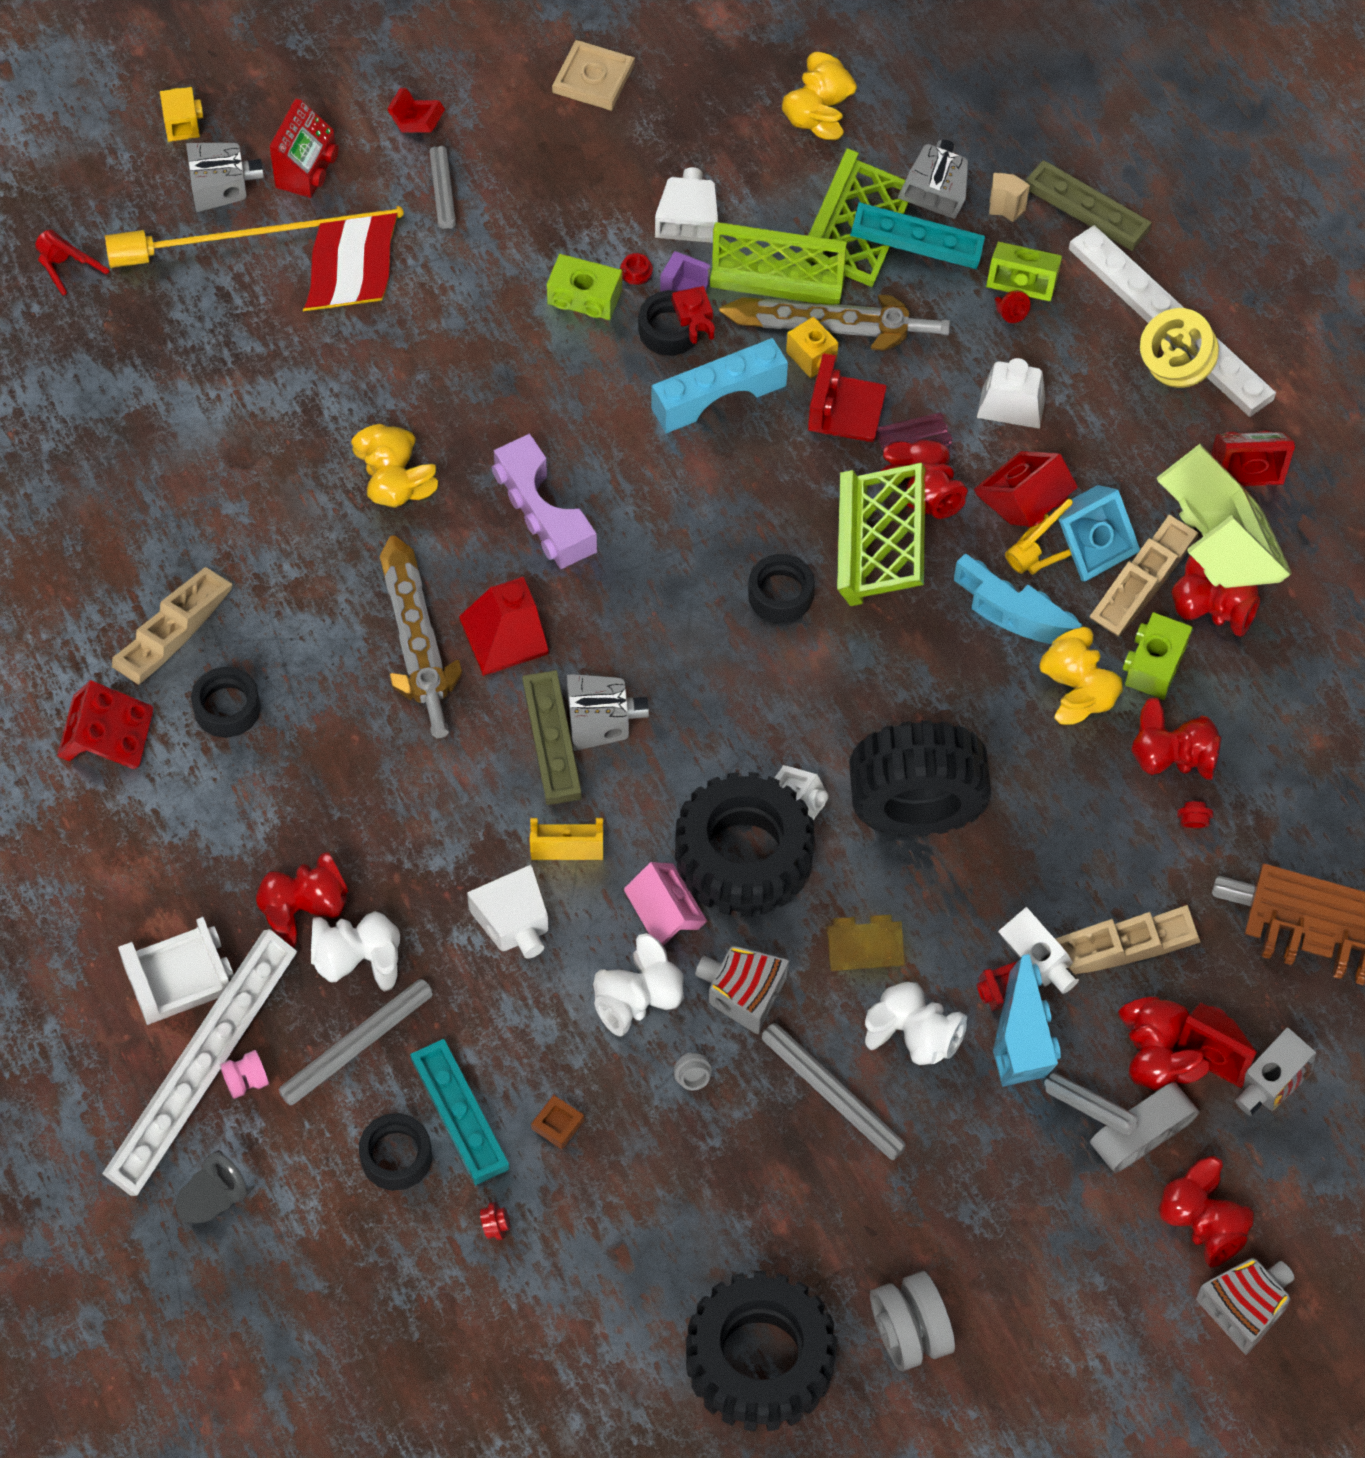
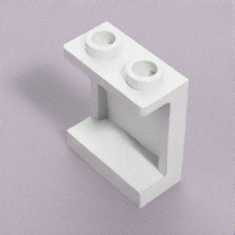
[118,917,234,1025]

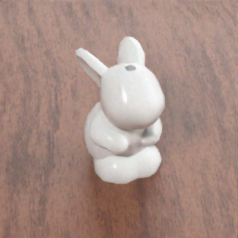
[311,911,400,992]
[593,933,684,1037]
[865,982,967,1065]

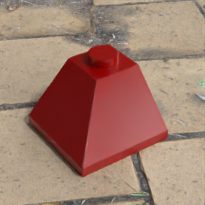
[459,577,549,676]
[1175,1003,1257,1089]

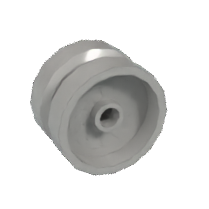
[870,1271,955,1372]

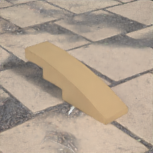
[1090,515,1198,637]
[112,567,232,685]
[1047,905,1201,974]

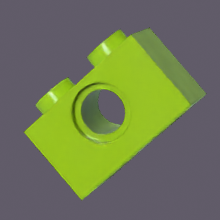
[986,241,1062,302]
[547,254,622,320]
[1122,612,1192,700]

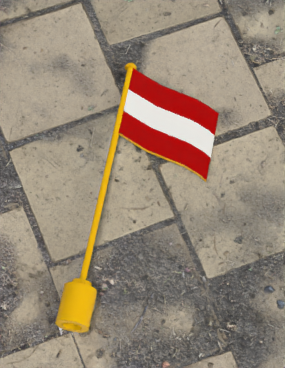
[104,206,404,312]

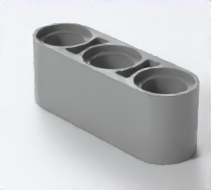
[1090,1082,1200,1173]

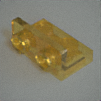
[825,914,905,971]

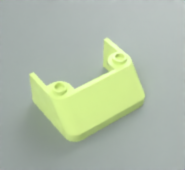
[1157,444,1292,588]

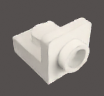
[775,765,829,820]

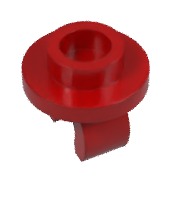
[995,290,1031,323]

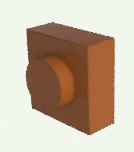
[531,1095,584,1149]

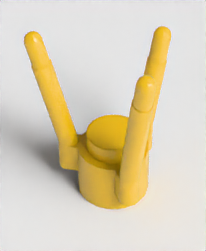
[1005,499,1073,575]

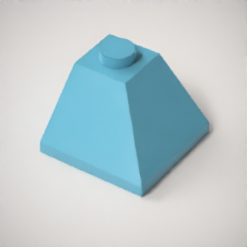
[1058,485,1140,582]

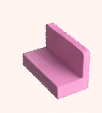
[624,862,707,946]

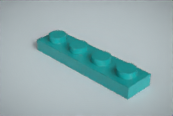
[850,202,985,269]
[410,1039,510,1186]

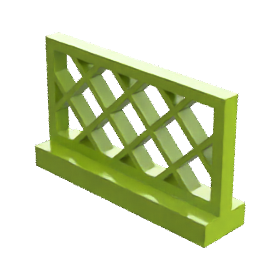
[802,148,909,287]
[710,222,847,305]
[837,463,925,606]

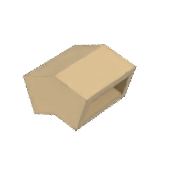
[989,173,1030,222]

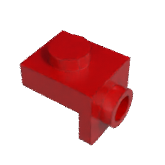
[388,88,445,132]
[976,961,1018,1012]

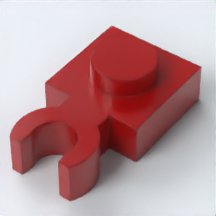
[671,286,715,344]

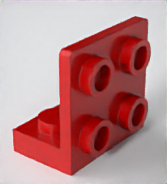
[808,353,887,442]
[57,680,154,769]

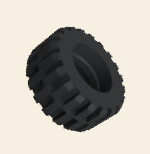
[849,720,991,837]
[675,772,815,917]
[686,1271,837,1431]

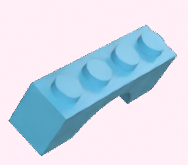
[651,338,788,433]

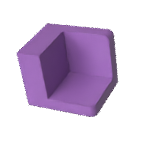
[660,251,710,292]

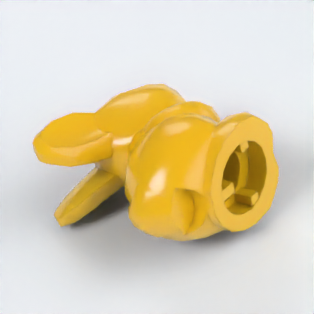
[782,52,857,141]
[351,424,438,508]
[1039,627,1123,725]

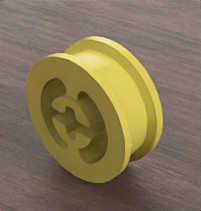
[1140,308,1219,388]

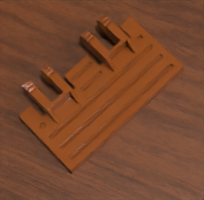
[1244,863,1365,986]

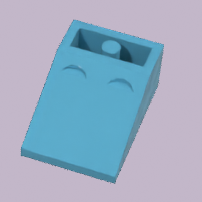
[993,954,1061,1087]

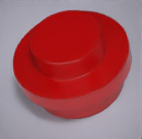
[620,253,653,285]
[1177,801,1213,828]
[480,1202,511,1241]

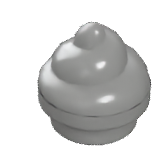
[674,1052,712,1091]

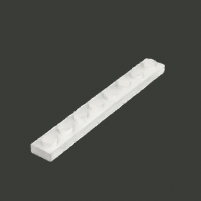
[1069,225,1276,417]
[102,929,297,1196]

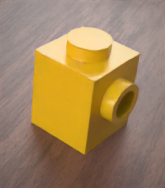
[160,87,203,142]
[786,316,838,378]

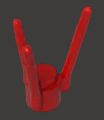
[35,229,110,295]

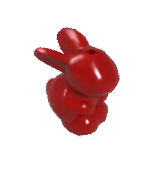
[881,439,968,519]
[1171,555,1260,637]
[1132,697,1222,780]
[256,851,349,948]
[1118,997,1210,1091]
[1158,1156,1254,1267]

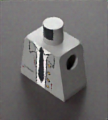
[898,140,968,219]
[186,143,264,212]
[567,674,649,751]

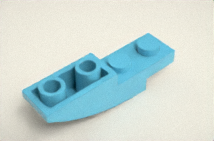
[954,553,1082,644]

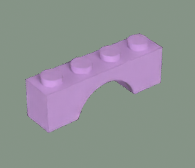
[491,434,597,569]

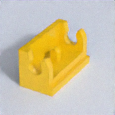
[530,818,603,860]

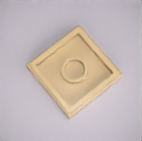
[552,40,635,111]

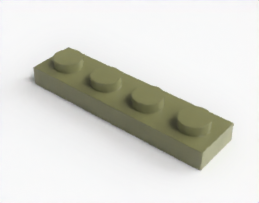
[1025,160,1152,251]
[522,670,582,805]

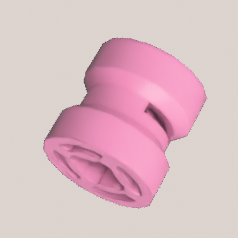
[220,1050,269,1099]

